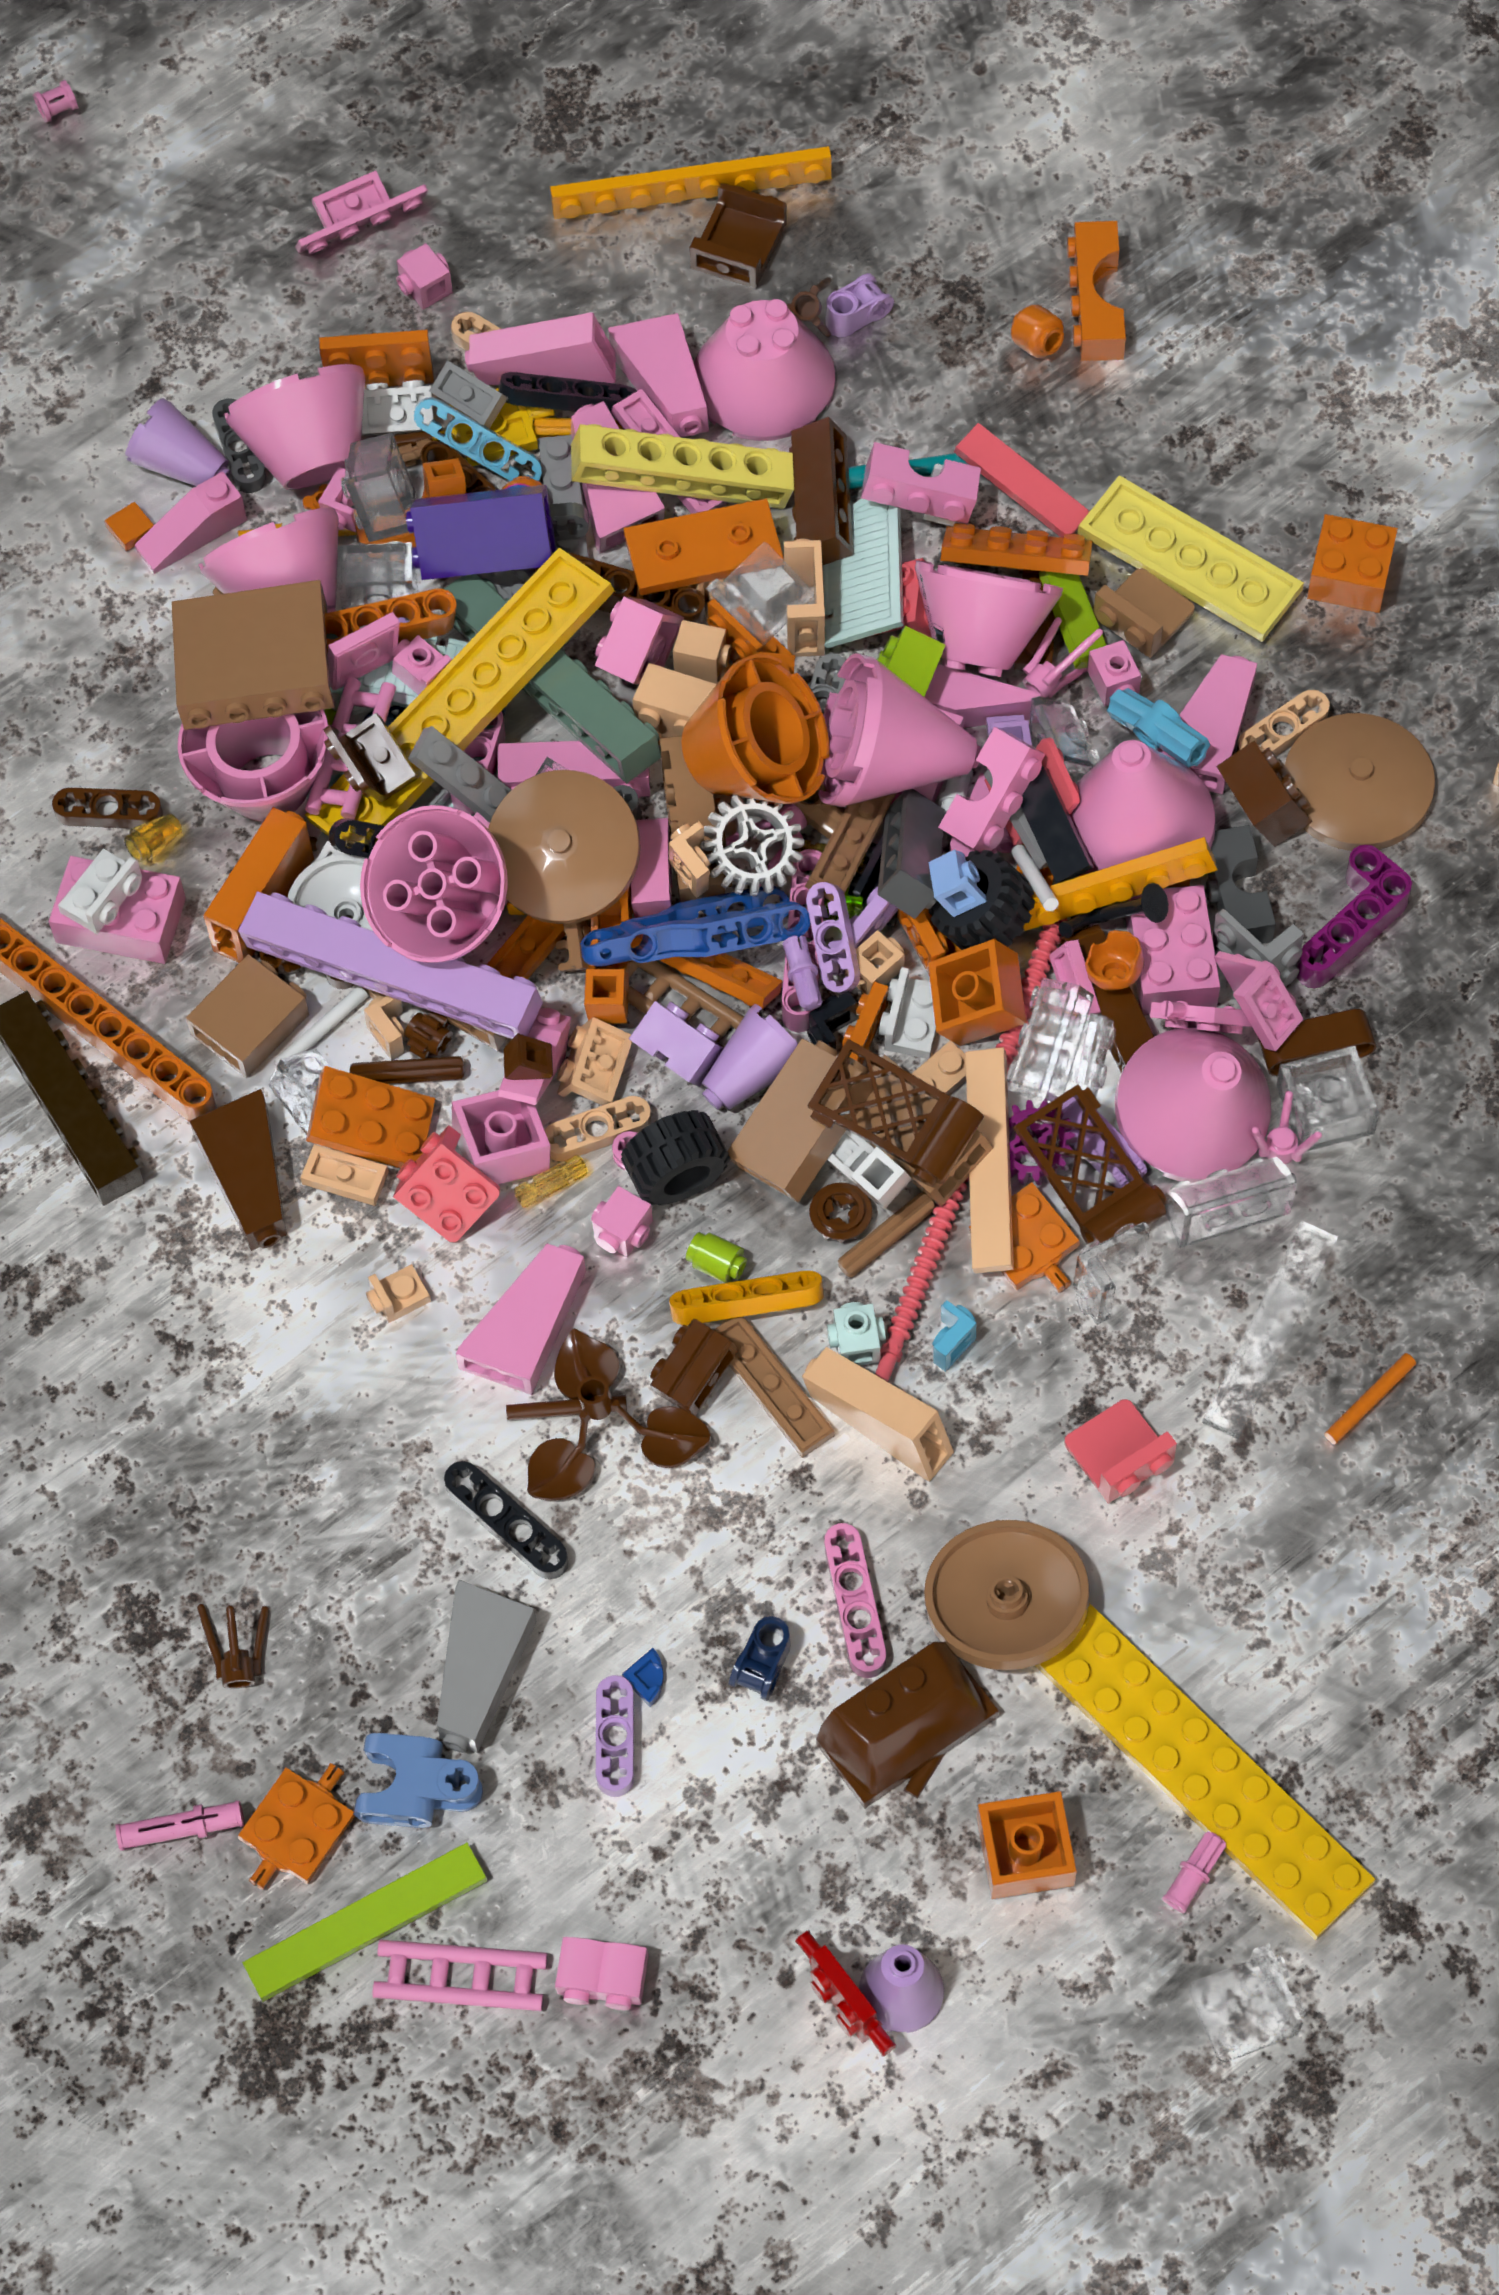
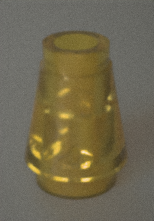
[124,813,182,863]

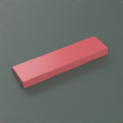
[954,423,1090,538]

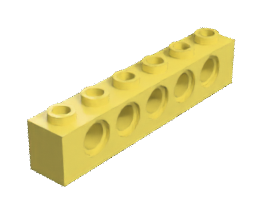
[571,424,794,509]

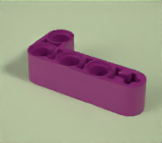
[1297,844,1412,989]

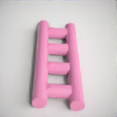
[305,677,396,819]
[373,1940,548,2011]

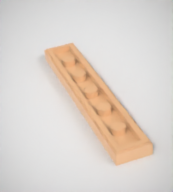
[965,1047,1014,1274]

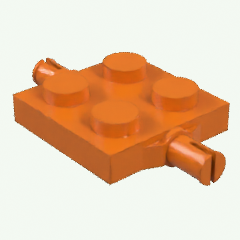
[969,1182,1080,1293]
[238,1763,355,1890]

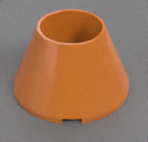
[682,654,830,804]

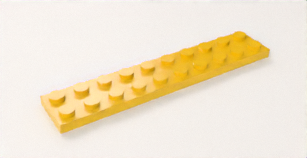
[305,547,615,851]
[1034,1603,1375,1941]

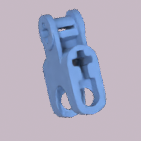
[354,1733,483,1828]

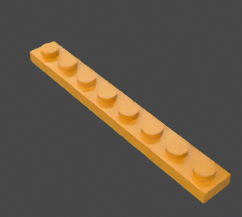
[550,146,831,219]

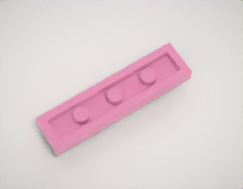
[611,389,727,514]

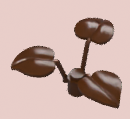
[527,1328,711,1501]

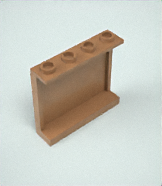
[171,580,334,730]

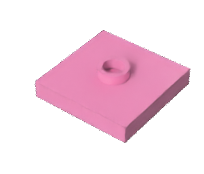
[328,612,400,690]

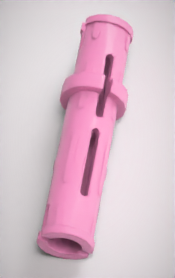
[115,1800,244,1851]

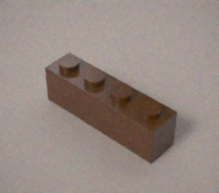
[789,417,854,566]

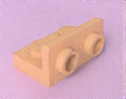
[669,821,710,898]
[557,1017,632,1105]

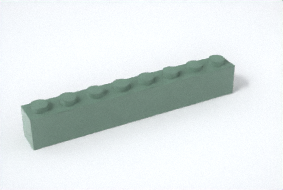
[441,574,661,784]

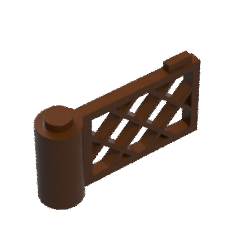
[807,1039,984,1187]
[1013,1084,1168,1258]

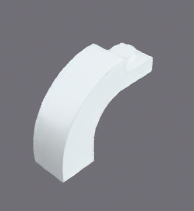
[827,1130,912,1209]

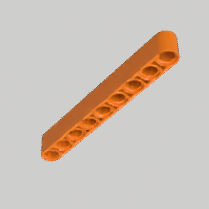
[0,918,217,1122]

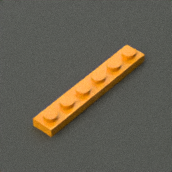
[1023,837,1217,931]

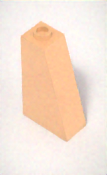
[802,1347,954,1482]

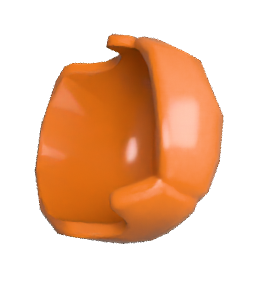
[1085,930,1144,991]

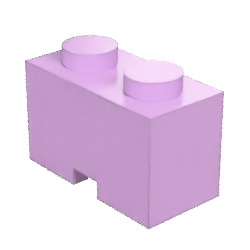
[629,1001,724,1087]

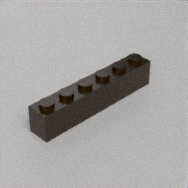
[0,991,145,1206]

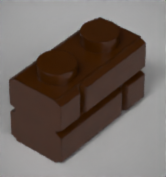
[650,1318,739,1416]

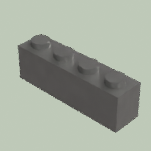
[877,789,945,919]

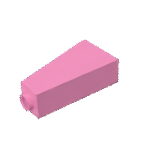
[465,312,616,385]
[608,313,709,437]
[571,401,665,554]
[1157,654,1257,795]
[456,1243,586,1395]

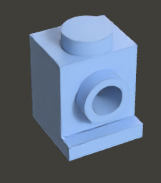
[928,850,987,917]

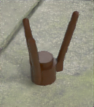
[786,277,832,337]
[197,1604,269,1689]

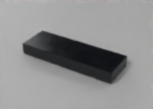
[1021,766,1094,884]

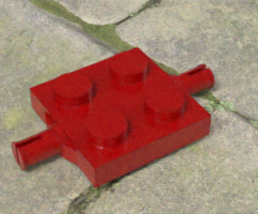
[795,1930,896,2057]

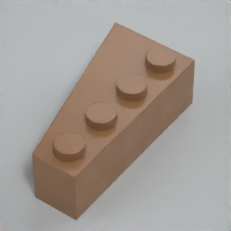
[660,736,732,902]

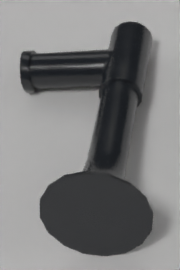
[1058,883,1169,938]

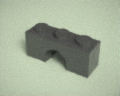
[1206,825,1276,944]

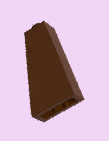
[190,1089,287,1251]

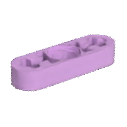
[806,882,860,993]
[596,1675,634,1797]

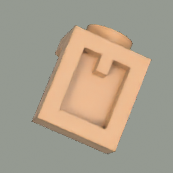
[364,995,405,1060]
[366,1264,431,1323]

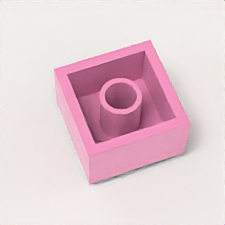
[594,596,684,684]
[452,1090,550,1184]

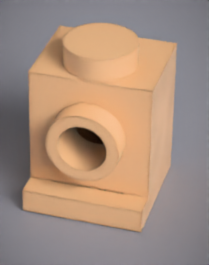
[845,930,905,994]

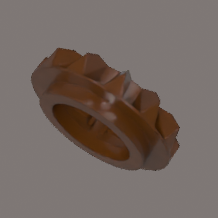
[809,1182,872,1244]

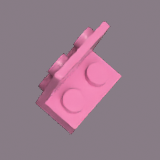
[1214,951,1303,1051]

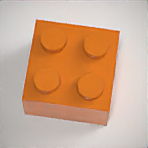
[1307,514,1398,613]
[928,939,1026,1046]
[977,1791,1077,1899]

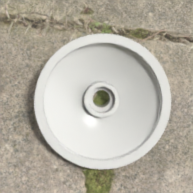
[287,853,373,931]

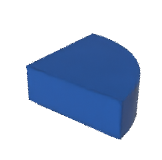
[622,1648,664,1707]

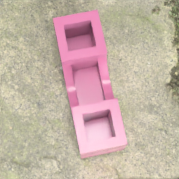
[861,442,981,524]
[938,727,1045,852]

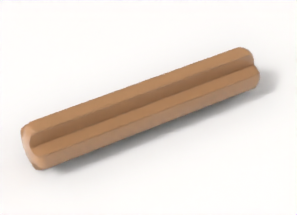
[838,1192,935,1277]

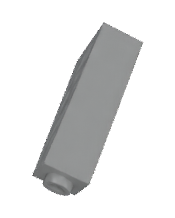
[437,1580,537,1753]

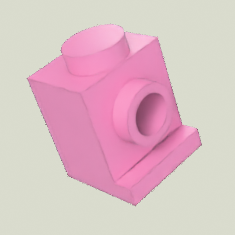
[392,635,452,695]

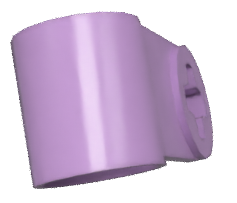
[825,273,894,337]

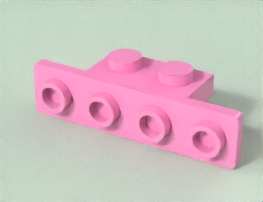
[295,170,428,254]

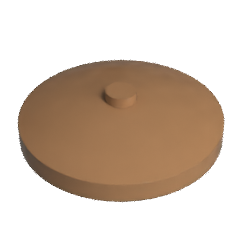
[1285,713,1435,851]
[488,770,641,924]
[924,1520,1090,1670]

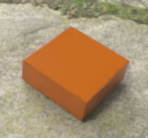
[104,501,154,551]

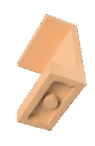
[784,538,825,657]

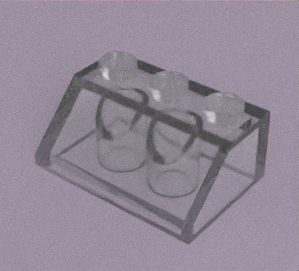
[1007,978,1094,1103]
[1165,1157,1297,1248]

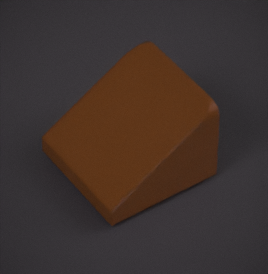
[503,1033,553,1080]

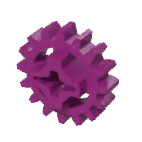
[1009,1100,1077,1186]

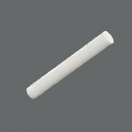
[1011,844,1059,911]
[274,986,368,1072]

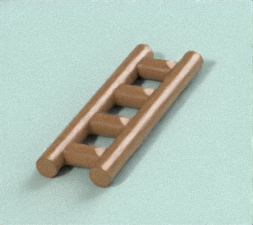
[628,947,744,1047]

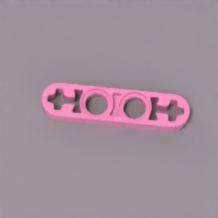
[824,1523,886,1678]

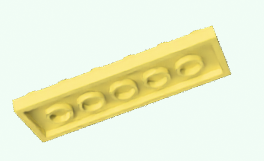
[1078,475,1304,642]

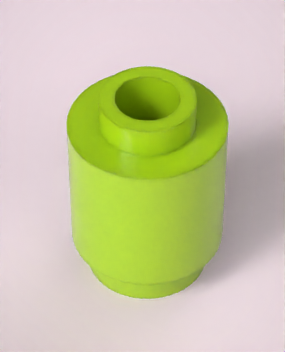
[685,1232,747,1283]

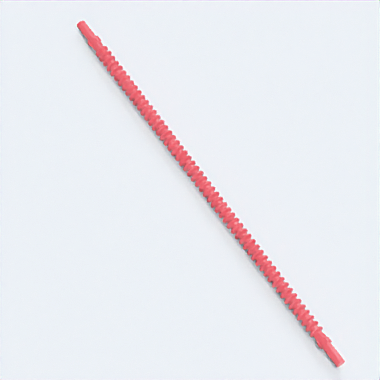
[875,874,1084,1382]

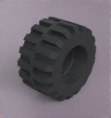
[928,850,1035,950]
[621,1110,730,1206]

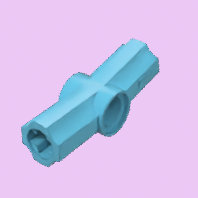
[1107,688,1210,768]

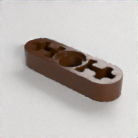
[52,787,163,829]

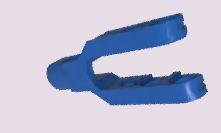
[580,885,810,967]

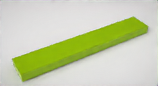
[242,1842,487,2002]

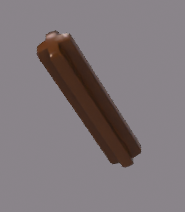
[349,1056,464,1084]

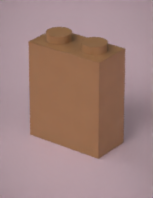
[186,954,309,1078]

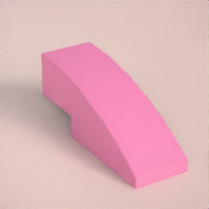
[631,818,672,918]

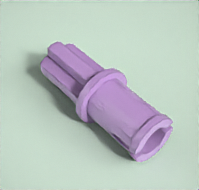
[782,936,822,1011]

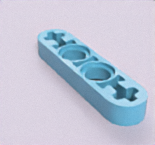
[414,397,542,481]

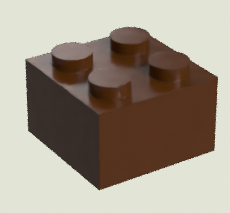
[1216,741,1312,847]

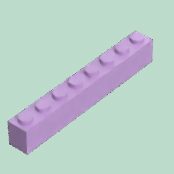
[238,891,543,1039]

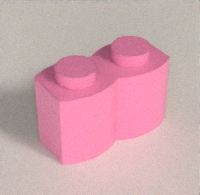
[555,1937,649,2010]

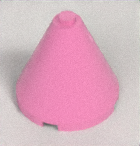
[818,653,981,807]
[1070,740,1216,875]
[1115,1028,1271,1183]

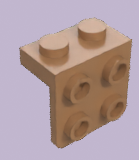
[1094,568,1195,659]

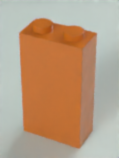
[203,807,314,963]

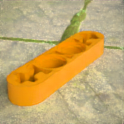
[669,1271,824,1325]

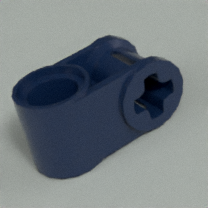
[728,1616,791,1701]

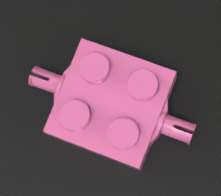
[1150,1001,1252,1034]

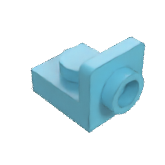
[932,1300,977,1372]

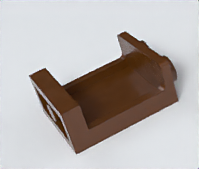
[689,183,787,289]

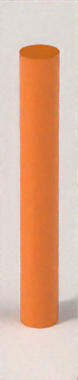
[1324,1353,1416,1445]

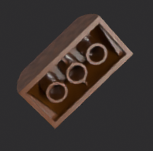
[816,1642,999,1809]

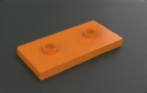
[623,498,784,596]

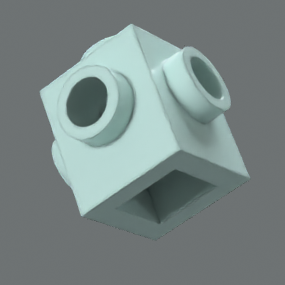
[827,1302,886,1366]

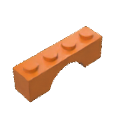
[1067,221,1126,361]
[584,884,632,1024]

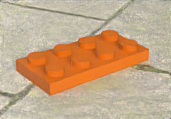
[940,523,1093,576]

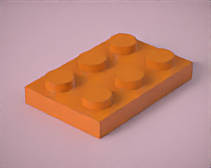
[319,330,434,388]
[306,1066,435,1168]

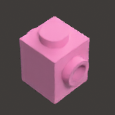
[396,243,453,310]
[1087,640,1141,706]
[591,1186,653,1257]

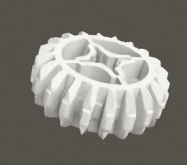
[700,795,804,896]

